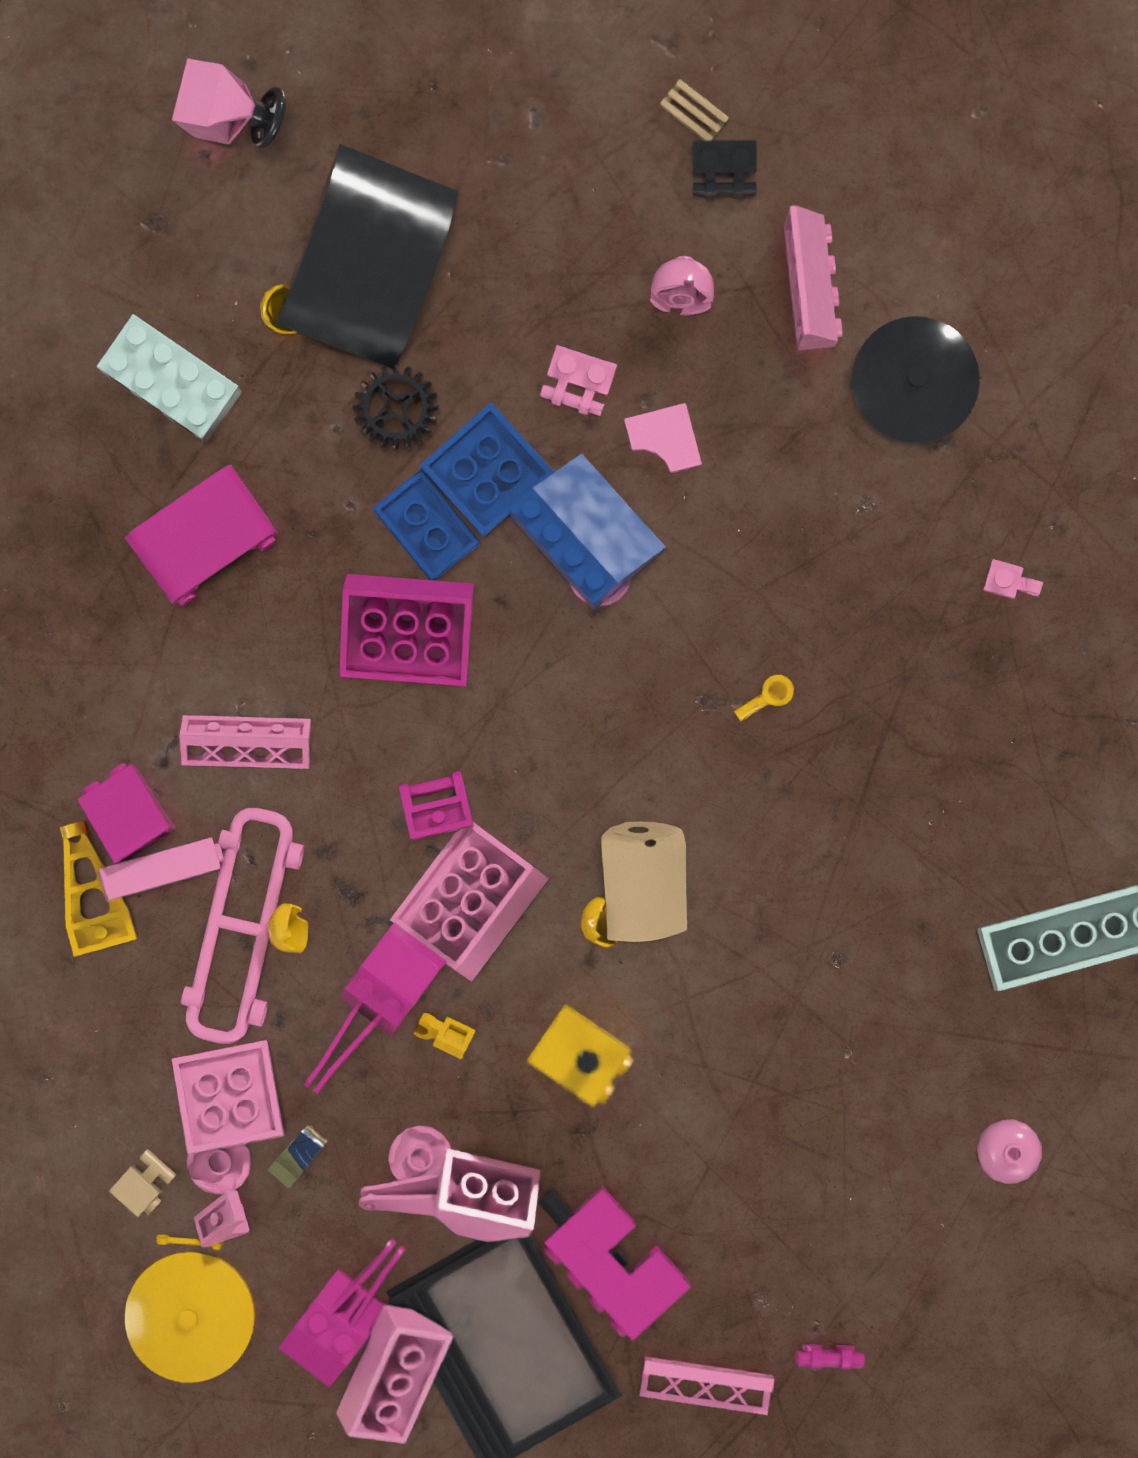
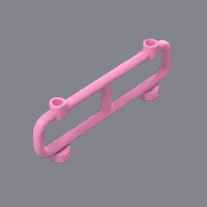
[181,808,305,1044]

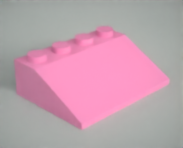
[784,206,842,350]
[390,822,549,982]

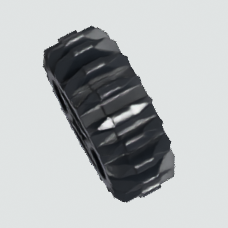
[353,365,439,452]

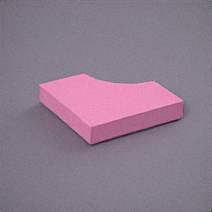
[624,403,702,473]

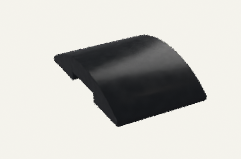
[275,144,458,369]

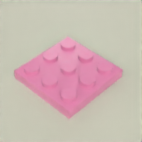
[172,1040,284,1155]

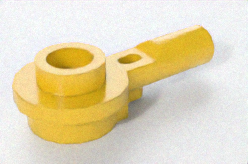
[734,675,794,722]

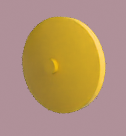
[125,1251,255,1383]

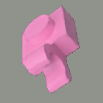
[983,559,1043,600]

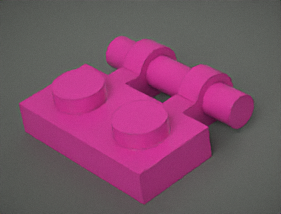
[795,1344,864,1370]

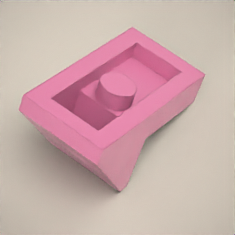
[194,1190,249,1247]

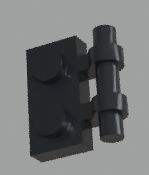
[693,140,757,198]

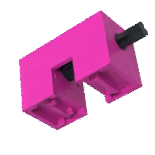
[537,1185,691,1340]

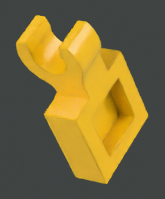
[414,1013,476,1060]

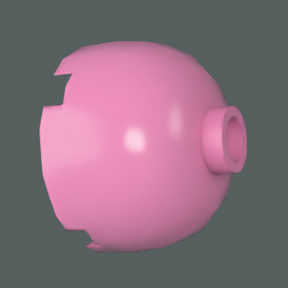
[650,256,714,315]
[977,1119,1042,1184]

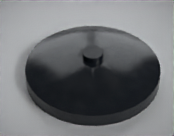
[851,316,980,444]

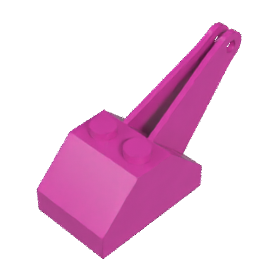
[304,923,447,1094]
[278,1239,405,1388]

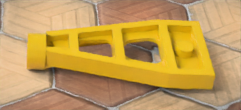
[60,821,137,957]

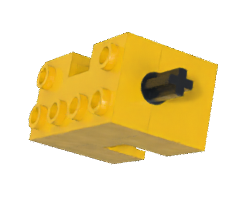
[528,1003,632,1106]

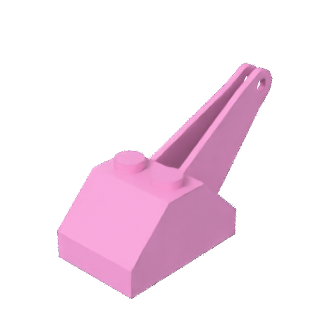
[358,1149,540,1242]

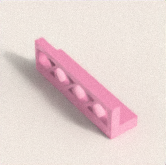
[180,715,311,769]
[639,1357,774,1415]

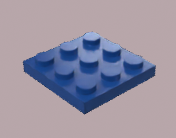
[420,402,554,538]

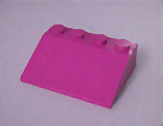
[339,574,474,686]

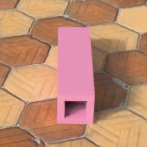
[98,837,224,902]

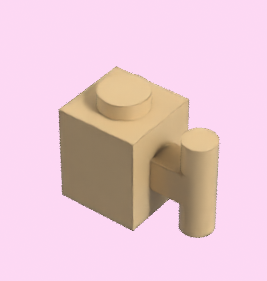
[109,1149,176,1217]

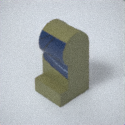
[268,1124,328,1189]

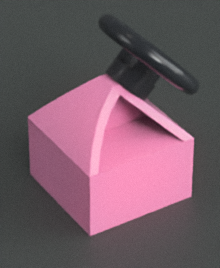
[172,58,286,149]

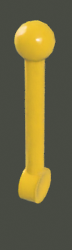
[156,1234,224,1250]

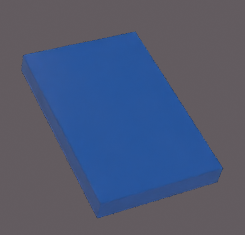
[372,469,482,581]

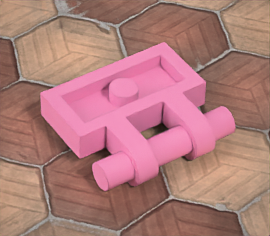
[540,345,617,416]

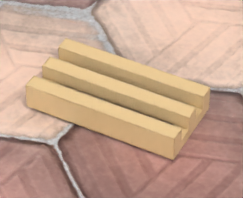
[660,79,729,140]

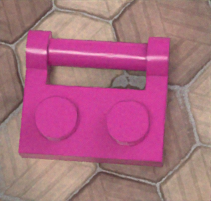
[398,771,474,841]

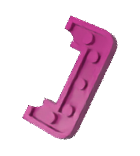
[125,465,279,606]

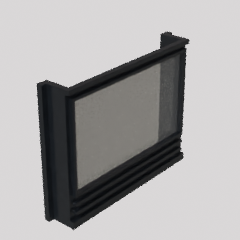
[386,1234,623,1458]

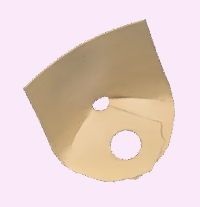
[601,822,687,942]

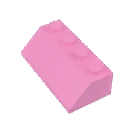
[336,1305,453,1444]

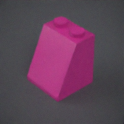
[77,763,177,864]

